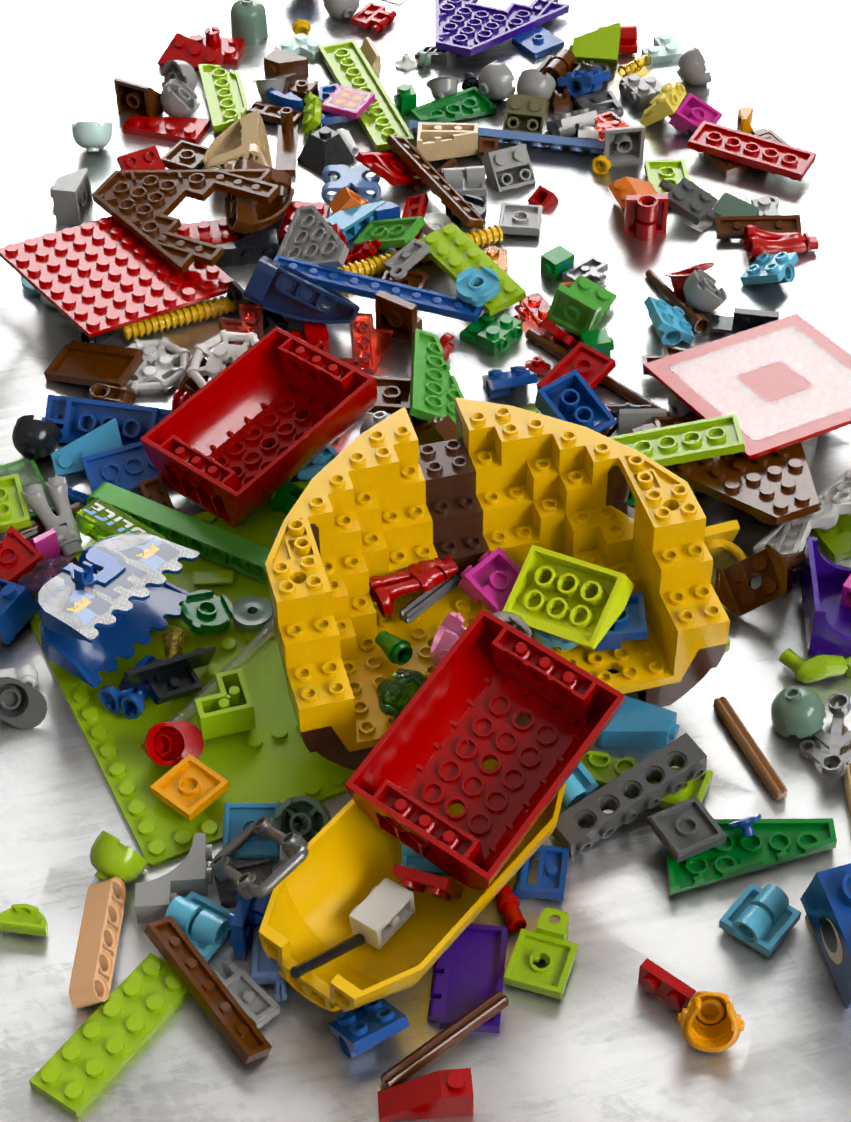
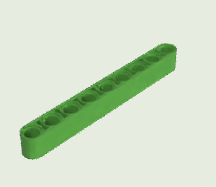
[87,482,271,582]

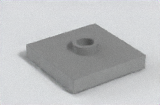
[498,203,543,236]

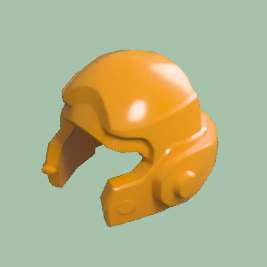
[677,990,745,1053]

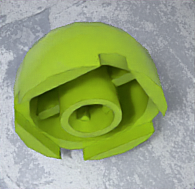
[89,831,148,884]

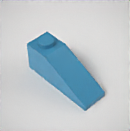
[325,200,386,244]

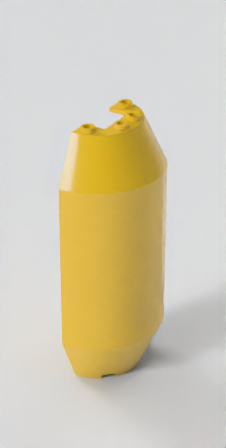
[258,759,566,1012]

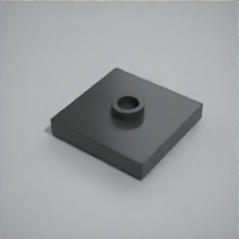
[647,796,727,863]

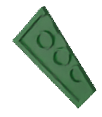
[410,86,497,123]

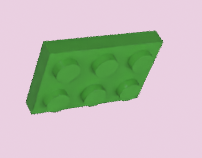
[352,216,425,250]

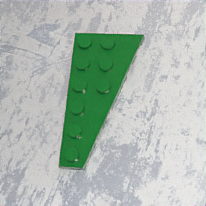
[665,818,837,895]

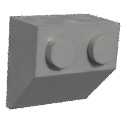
[50,168,93,226]

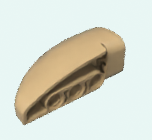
[203,110,273,169]

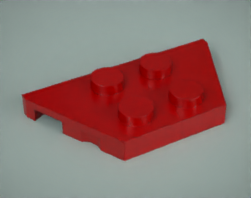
[355,152,421,186]

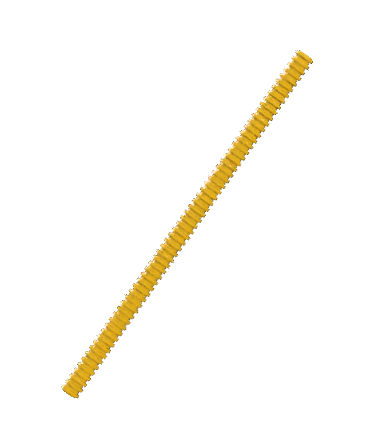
[121,224,503,341]

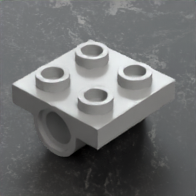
[546,108,598,137]
[441,165,487,197]

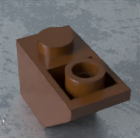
[414,415,458,446]

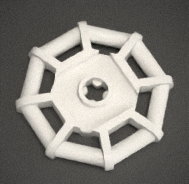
[187,329,259,389]
[125,337,191,394]

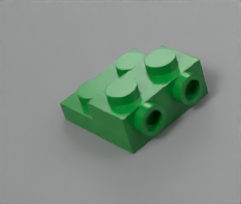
[460,313,523,357]

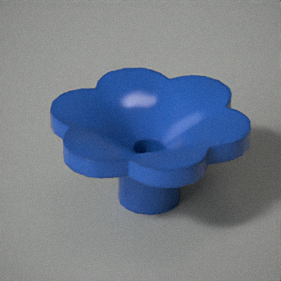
[728,814,761,838]

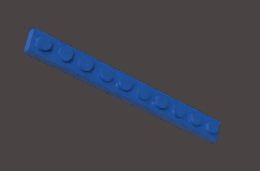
[274,255,483,323]

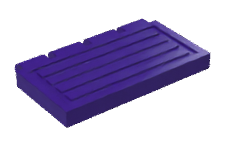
[427,924,508,1034]

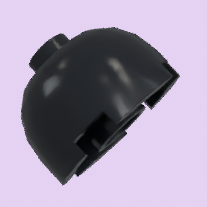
[12,415,61,460]

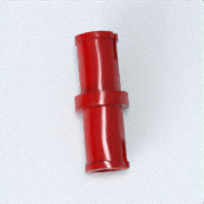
[495,883,527,933]

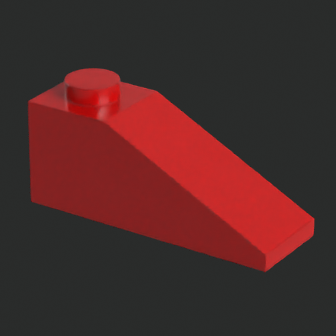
[377,1068,474,1122]

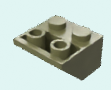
[503,93,549,134]

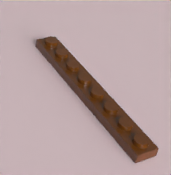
[386,134,485,229]

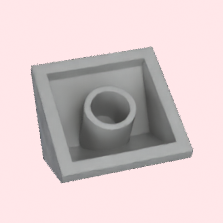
[616,408,667,435]

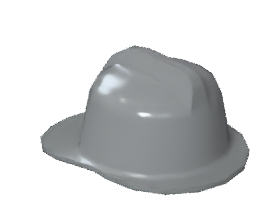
[251,73,296,100]
[426,76,464,100]

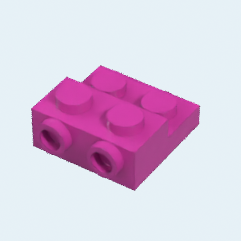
[668,93,723,134]
[458,547,521,613]

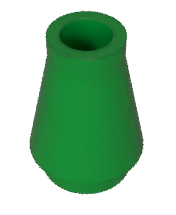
[375,631,413,665]

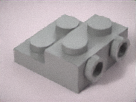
[619,74,664,110]

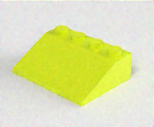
[503,545,635,649]

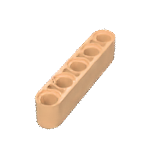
[69,877,127,1008]

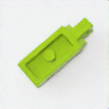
[302,91,322,136]

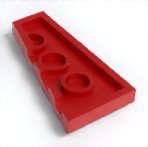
[123,116,211,144]

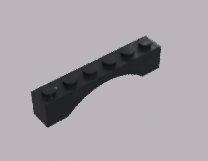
[215,229,279,267]

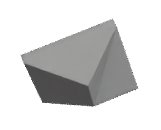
[603,125,646,165]

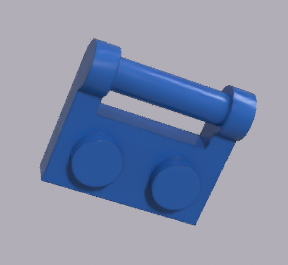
[512,845,569,901]

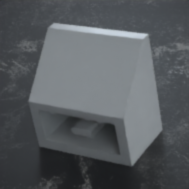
[481,144,537,193]

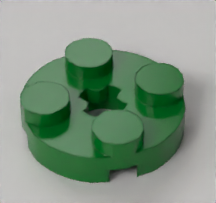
[181,590,233,635]

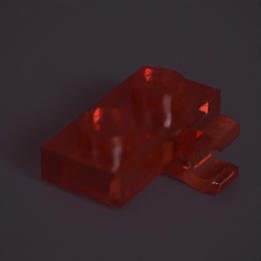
[594,111,631,140]
[514,292,556,329]

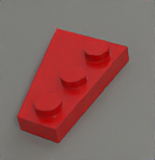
[157,32,226,72]

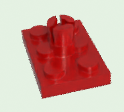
[190,26,246,65]

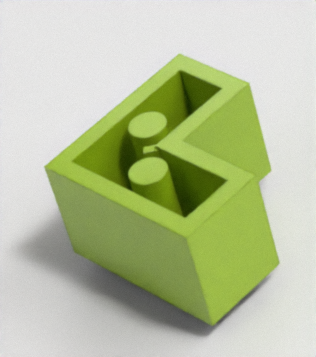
[194,668,256,740]

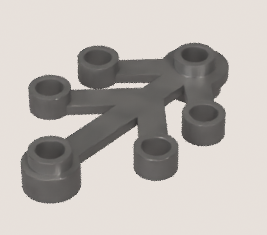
[799,693,851,780]

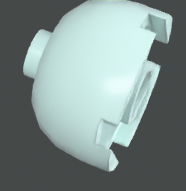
[72,121,112,152]

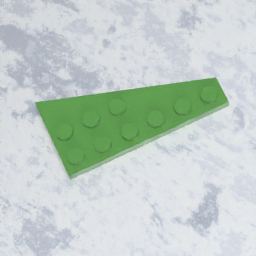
[409,328,465,424]

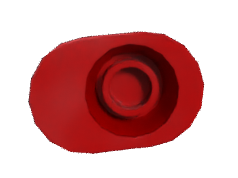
[664,262,715,296]
[141,721,204,766]

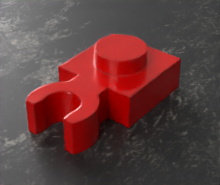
[349,238,382,264]
[540,319,578,349]

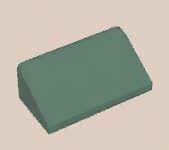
[712,192,759,216]

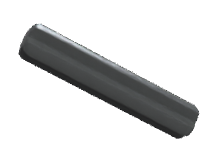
[399,574,460,623]

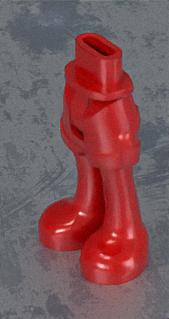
[369,556,458,618]

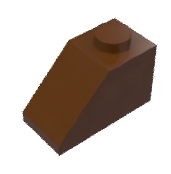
[264,48,309,79]

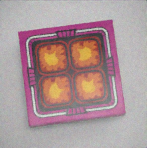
[322,85,375,120]

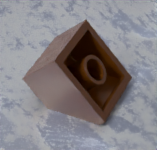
[114,78,163,117]

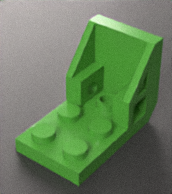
[546,275,617,337]

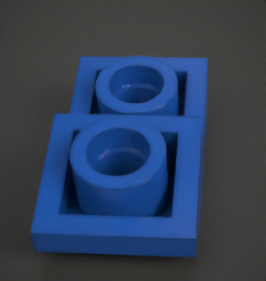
[266,87,304,116]

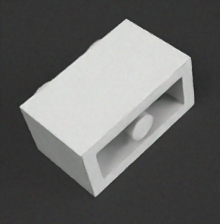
[349,877,416,950]

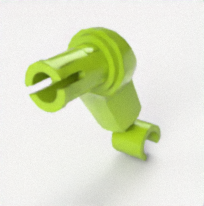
[779,648,851,684]

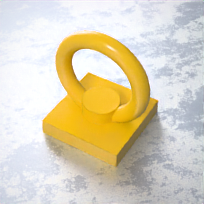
[704,519,747,592]

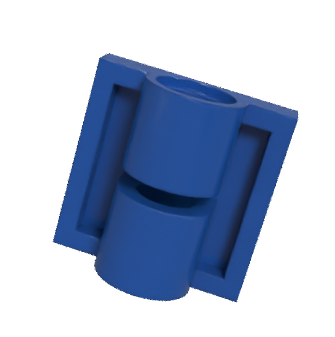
[557,68,611,97]

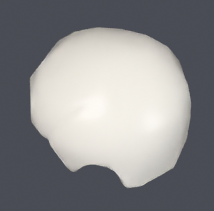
[422,211,453,235]

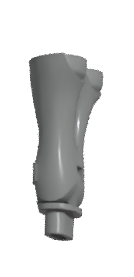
[21,476,84,558]

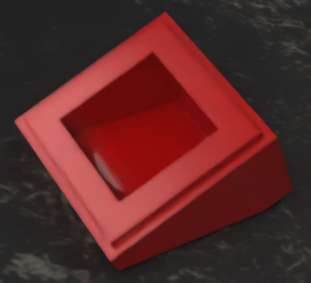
[527,185,559,210]

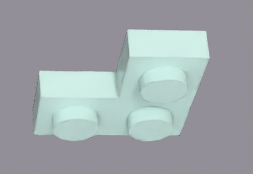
[274,33,323,60]
[641,34,683,65]

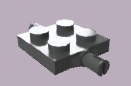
[659,177,718,225]

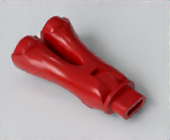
[743,224,819,259]

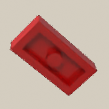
[638,958,696,1011]

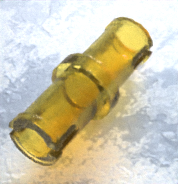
[617,53,652,78]

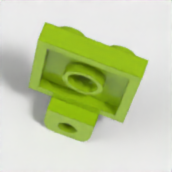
[504,907,578,1000]

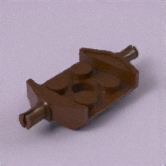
[715,544,807,617]

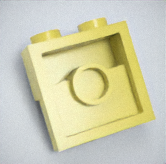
[639,81,687,127]

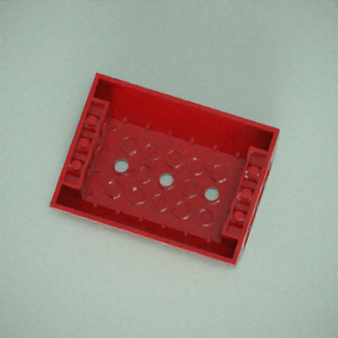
[140,326,377,527]
[345,608,626,890]

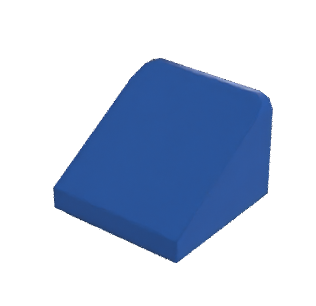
[375,201,400,220]

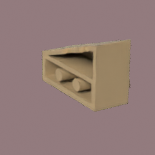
[417,122,478,161]

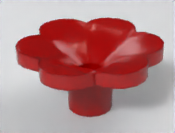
[524,356,551,378]

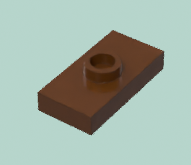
[138,476,174,509]

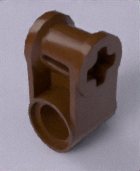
[90,384,136,404]

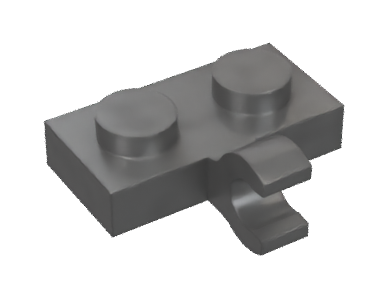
[562,255,608,288]

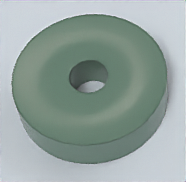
[232,596,274,632]

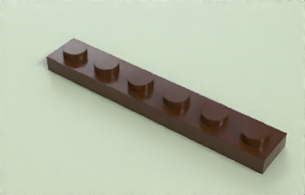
[144,916,272,1064]

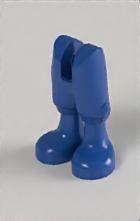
[98,654,163,720]

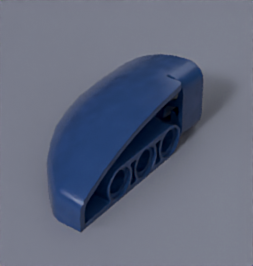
[242,255,360,324]

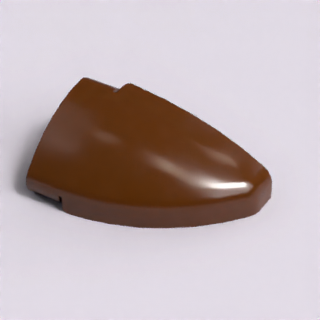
[224,159,295,234]

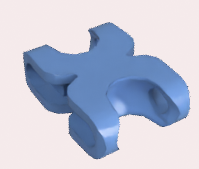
[321,164,381,203]

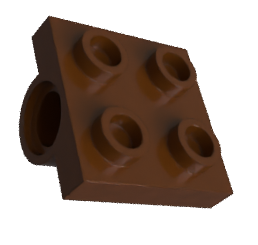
[537,49,581,88]

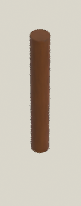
[414,158,457,193]

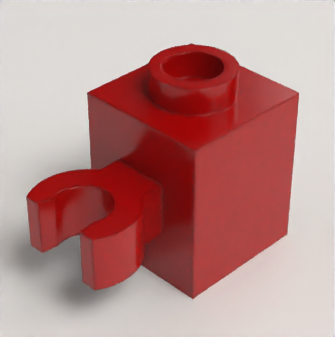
[290,322,330,354]

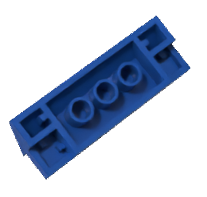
[41,395,174,446]

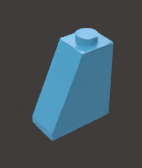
[595,696,680,749]

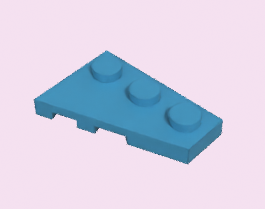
[51,418,123,477]

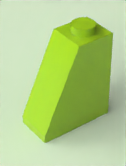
[569,23,621,66]

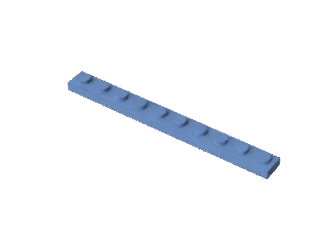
[409,120,604,155]

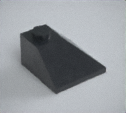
[297,126,354,176]

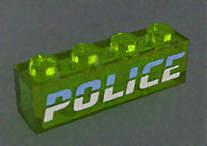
[76,497,169,541]

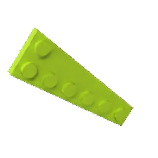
[581,751,713,809]

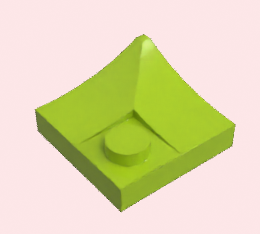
[810,514,851,563]

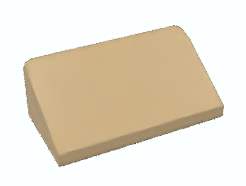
[360,37,381,73]

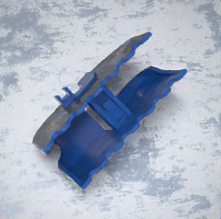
[38,532,200,688]

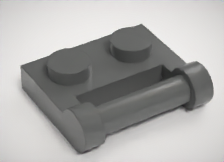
[575,90,624,120]

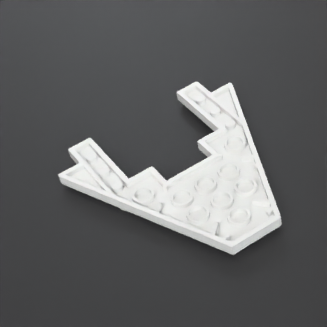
[753,468,851,558]

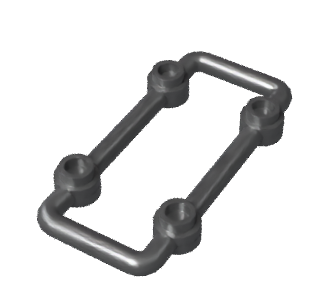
[210,815,309,900]

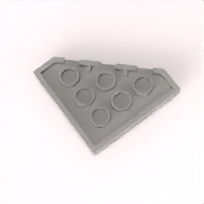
[277,205,350,268]

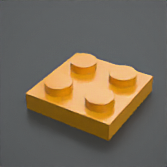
[150,754,230,822]

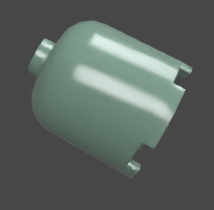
[230,0,268,46]

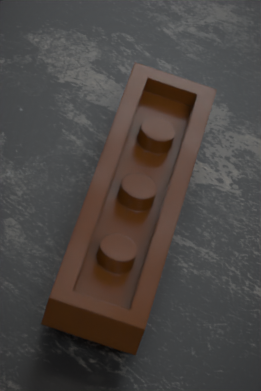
[715,215,802,239]

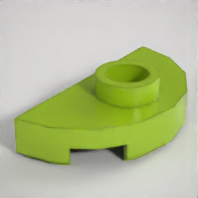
[0,904,48,937]

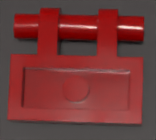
[351,2,397,34]

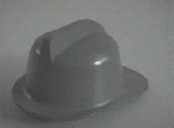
[0,677,48,729]

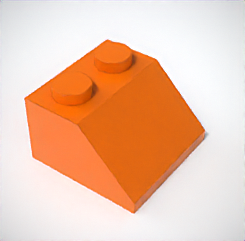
[607,176,658,219]

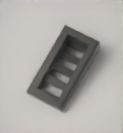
[414,46,456,67]

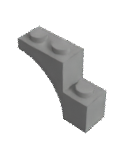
[135,833,213,924]

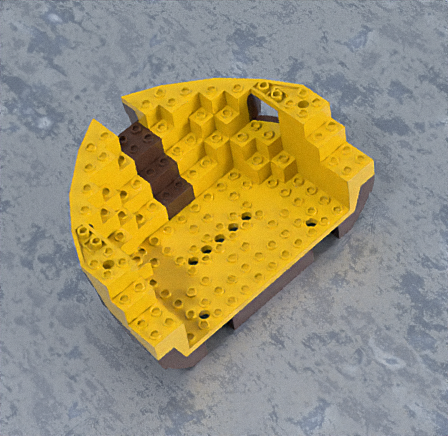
[265,398,730,771]

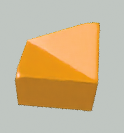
[737,108,754,133]

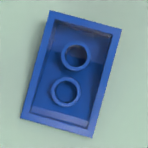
[535,369,617,433]

